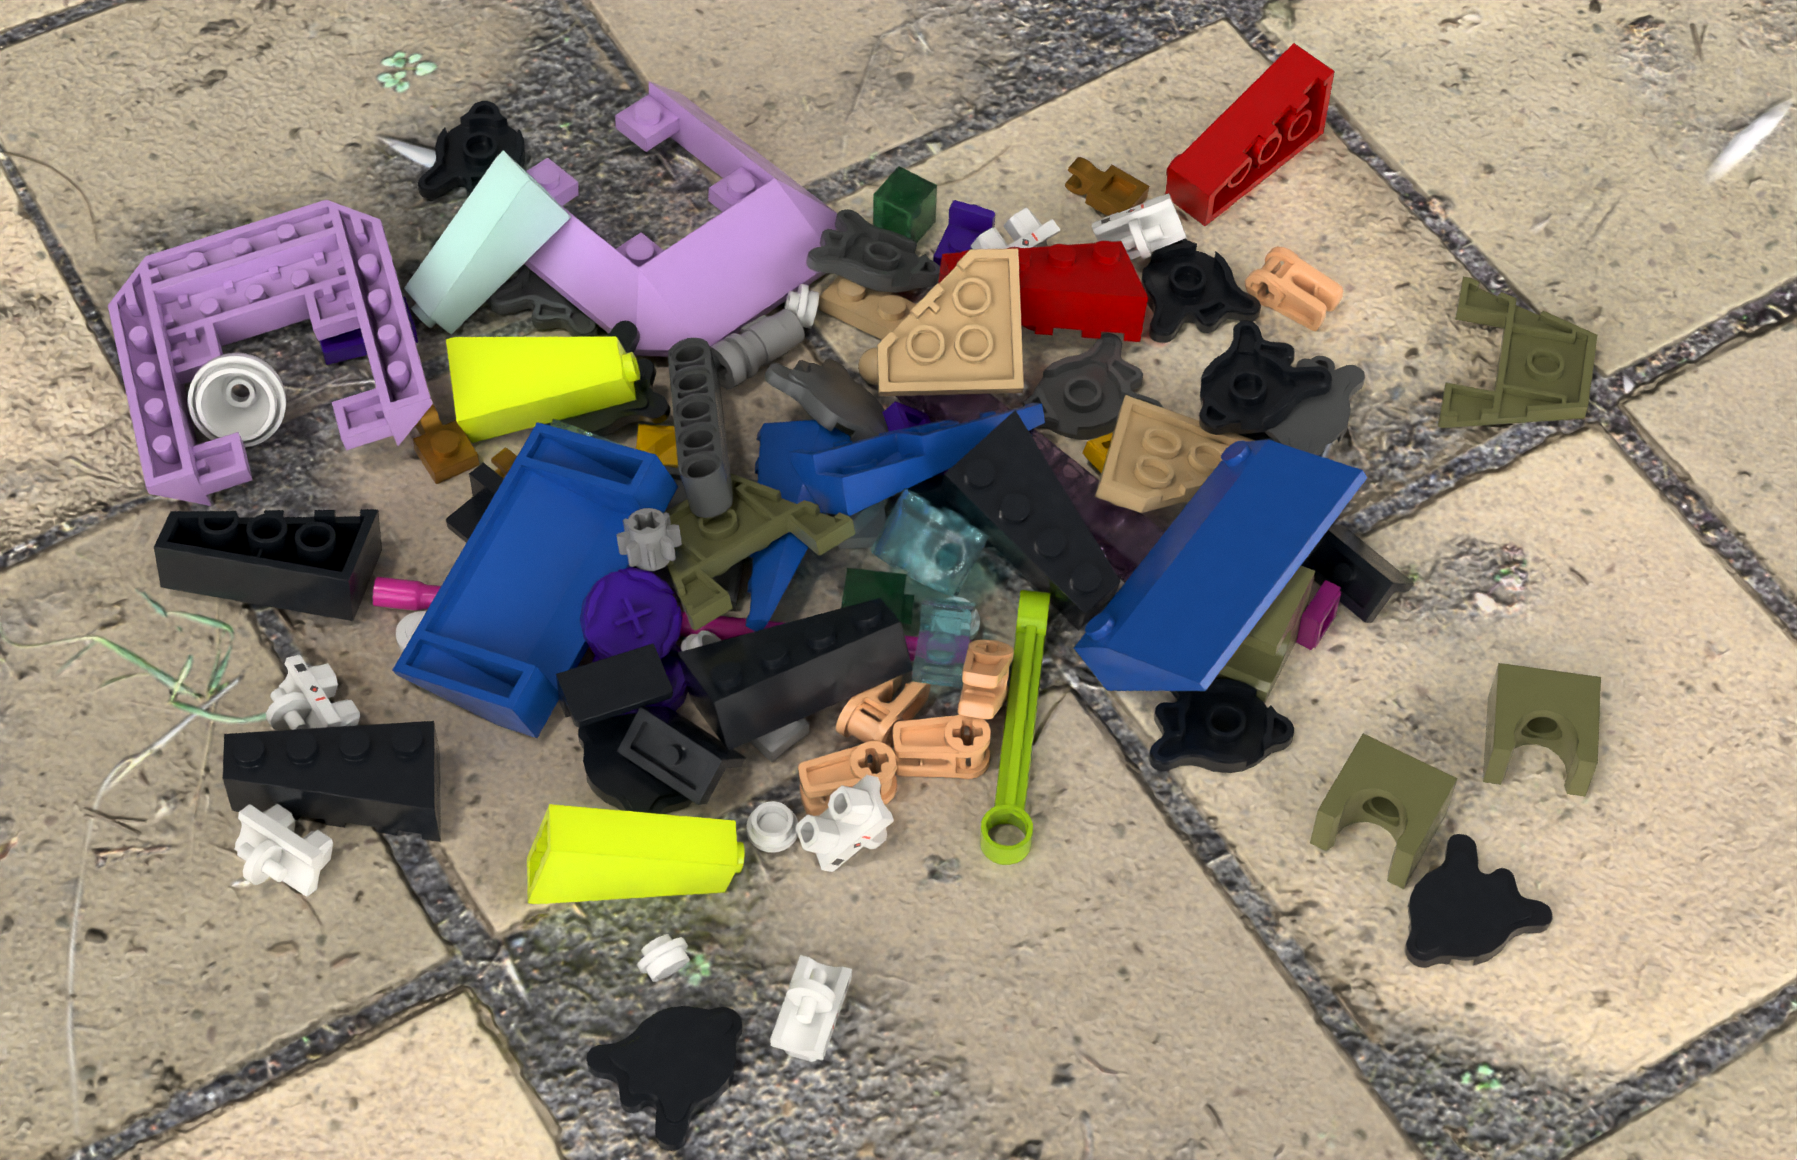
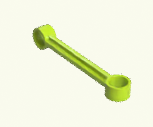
[980,590,1051,865]

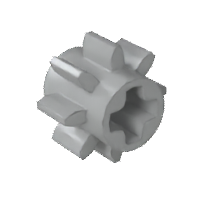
[616,508,682,571]

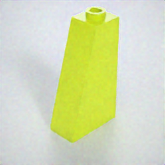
[446,336,640,443]
[527,804,745,904]

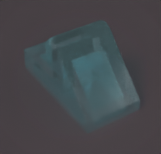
[912,597,976,688]

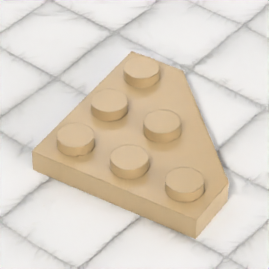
[877,248,1024,396]
[1095,395,1255,513]

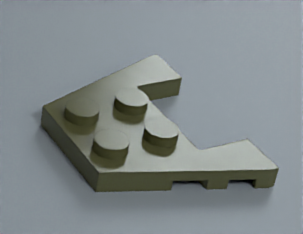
[1437,276,1598,428]
[663,473,856,631]

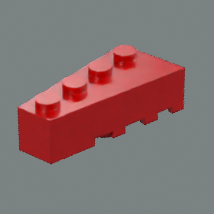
[1165,43,1335,226]
[938,241,1148,342]

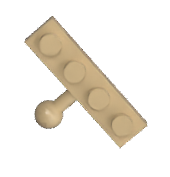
[818,275,917,385]

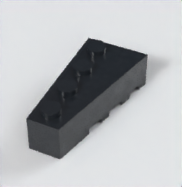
[940,410,1121,631]
[154,509,382,621]
[677,598,913,751]
[222,721,441,842]

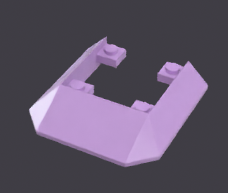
[524,81,837,357]
[108,200,433,506]

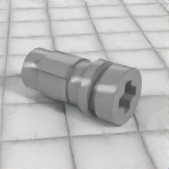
[710,309,805,389]

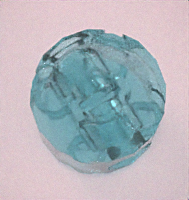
[871,488,990,597]

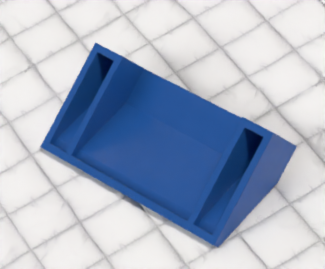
[392,422,679,738]
[1074,439,1368,691]

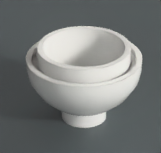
[188,353,286,448]

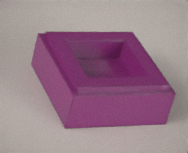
[1296,580,1341,650]

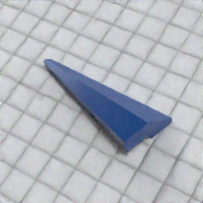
[789,403,1045,516]
[745,420,852,631]

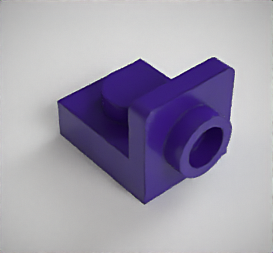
[933,200,995,266]

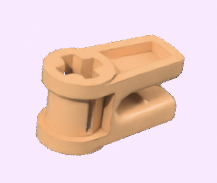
[1245,246,1343,332]
[958,639,1014,719]
[836,675,930,748]
[893,714,991,779]
[798,741,897,816]

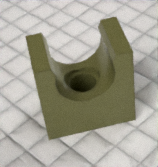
[1215,566,1315,702]
[1483,663,1601,797]
[1310,733,1458,889]

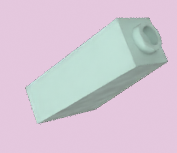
[404,150,571,335]

